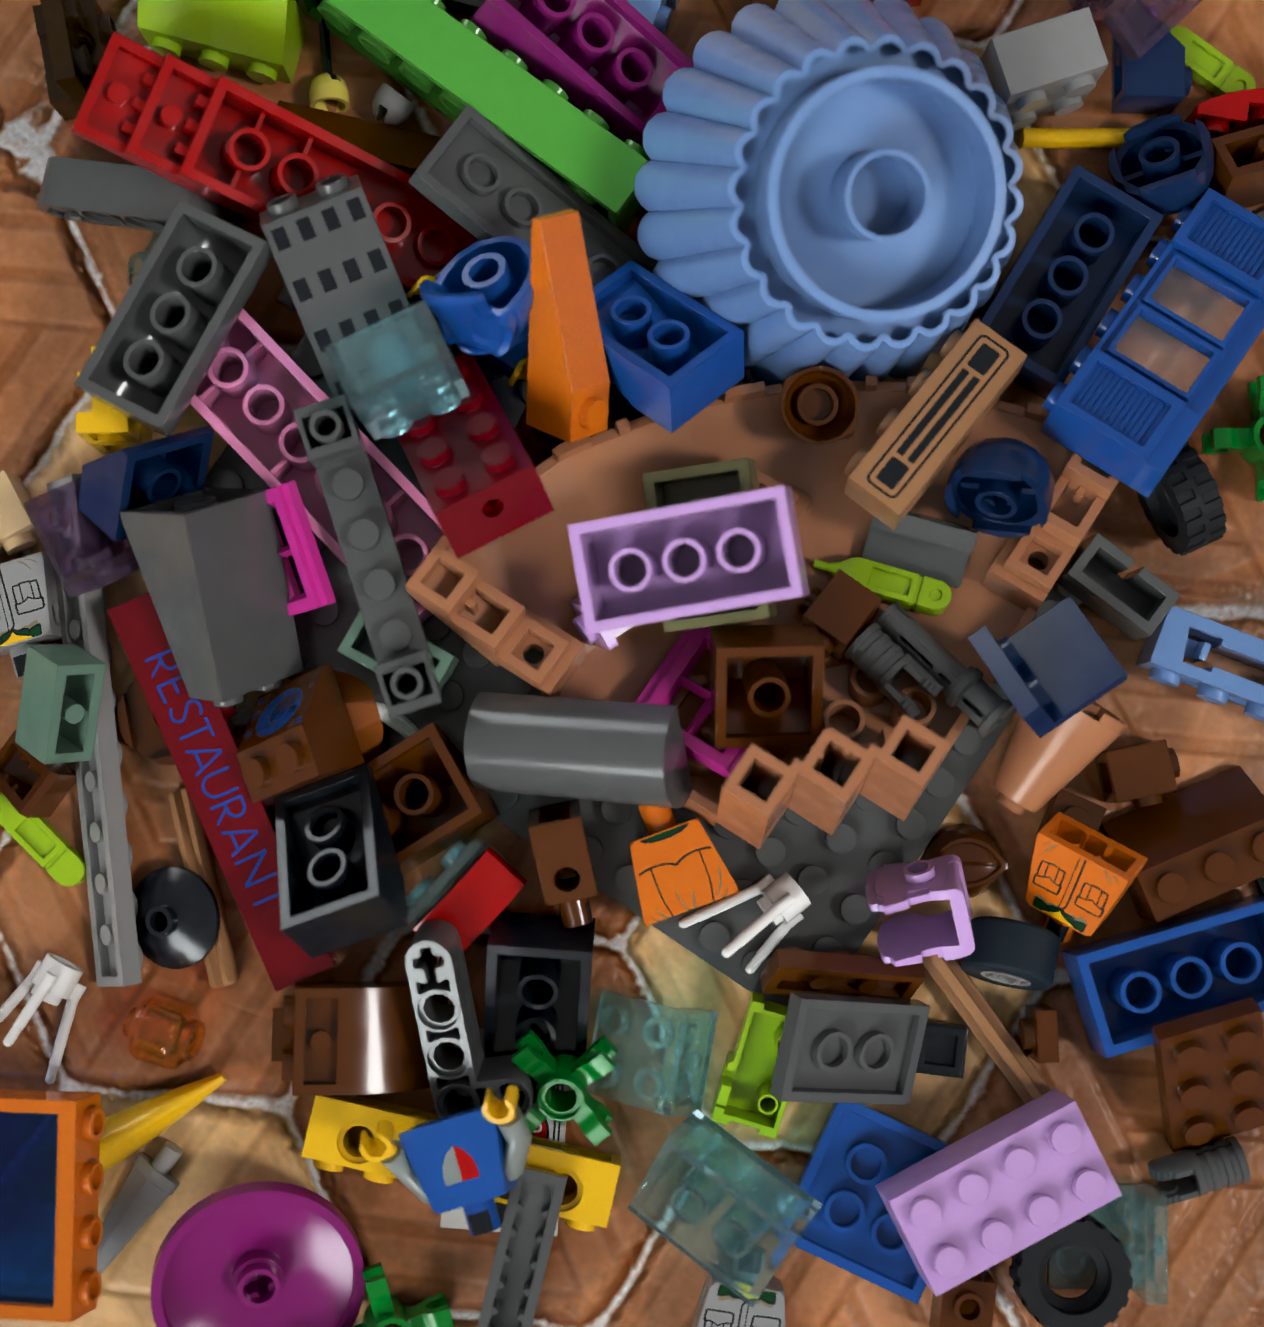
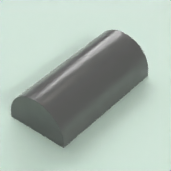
[74,200,273,437]
[464,691,693,809]

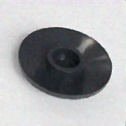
[134,866,220,969]

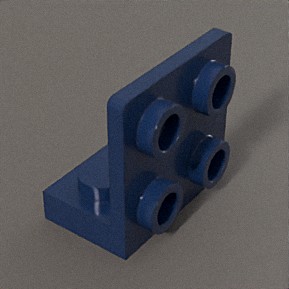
[968,597,1128,738]

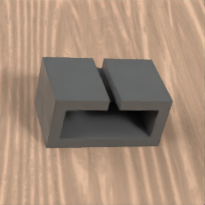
[1056,533,1181,640]

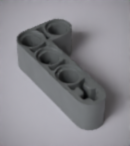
[37,157,244,232]
[405,919,538,1118]

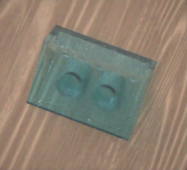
[628,1109,823,1307]

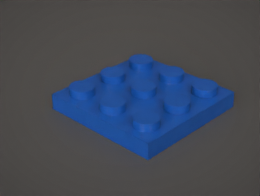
[775,1103,951,1304]

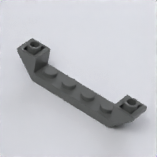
[293,394,443,719]

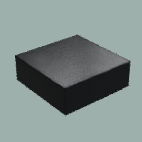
[916,1020,969,1079]

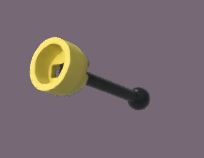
[309,0,350,113]

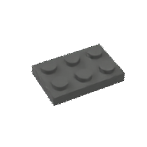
[770,992,930,1105]

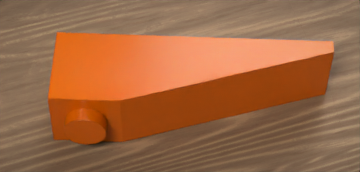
[526,209,610,443]

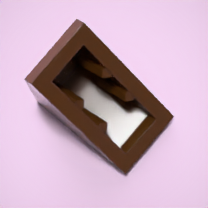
[0,730,76,818]

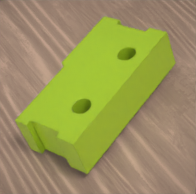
[711,991,788,1139]

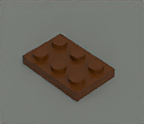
[1151,997,1264,1152]

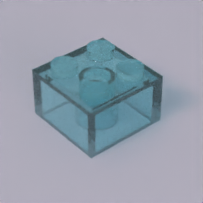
[324,300,471,440]

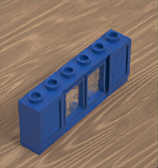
[1040,188,1264,498]

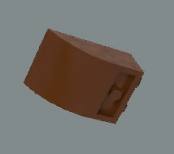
[271,981,448,1096]

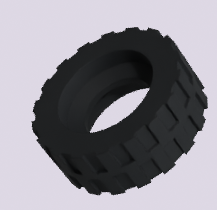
[1136,442,1227,556]
[1009,1214,1133,1327]

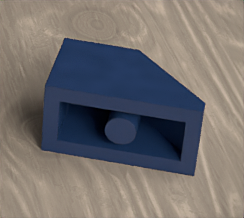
[1112,0,1192,114]

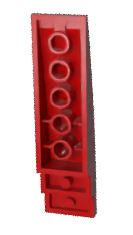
[70,31,479,298]

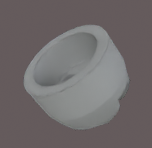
[372,82,416,126]

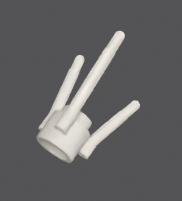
[678,872,811,974]
[0,952,87,1084]

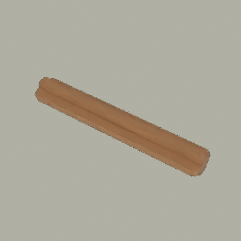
[168,788,239,988]
[922,954,1051,1104]

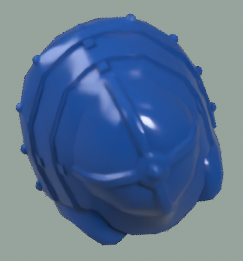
[420,235,533,357]

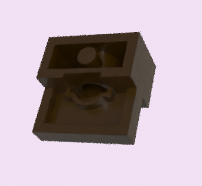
[33,0,117,121]

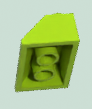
[137,0,308,85]

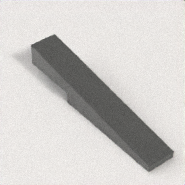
[477,1165,568,1327]

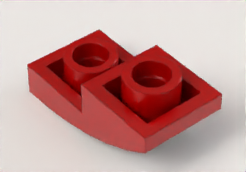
[1184,88,1264,138]
[413,847,527,951]

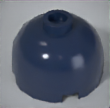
[1108,114,1215,216]
[944,437,1055,538]

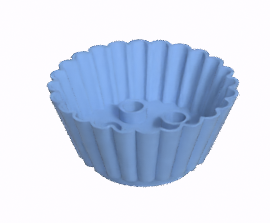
[634,0,1024,386]

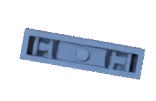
[1136,606,1264,722]

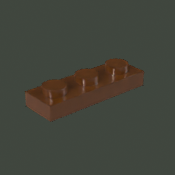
[760,947,926,999]

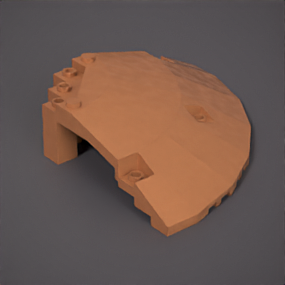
[405,375,1119,850]

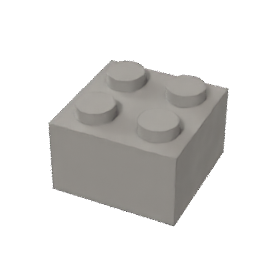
[981,7,1109,131]

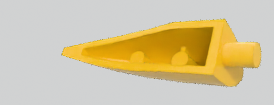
[15,1072,227,1203]

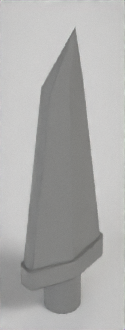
[97,1141,183,1275]

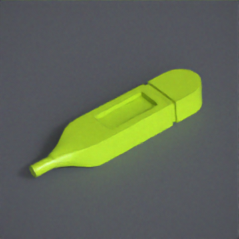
[1162,24,1256,97]
[813,557,952,616]
[0,791,86,887]

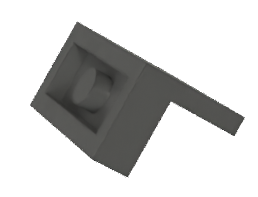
[861,511,978,588]

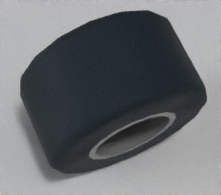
[961,916,1060,991]

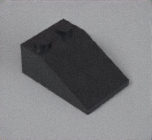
[274,763,408,958]
[483,911,595,1058]

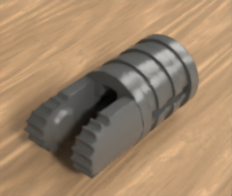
[844,622,944,719]
[1147,1136,1251,1206]

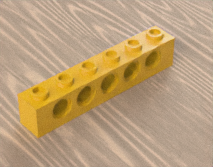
[301,1095,621,1232]

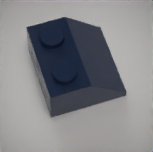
[77,426,214,542]

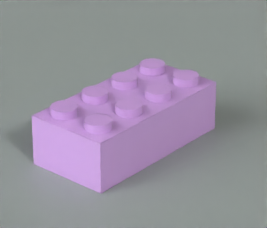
[567,485,810,634]
[875,1088,1122,1297]

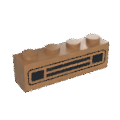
[844,319,1028,531]

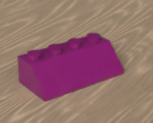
[469,0,694,145]

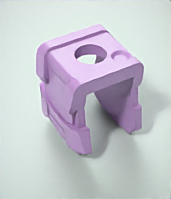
[865,855,975,967]

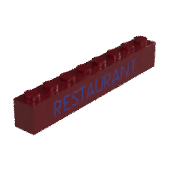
[107,592,340,992]

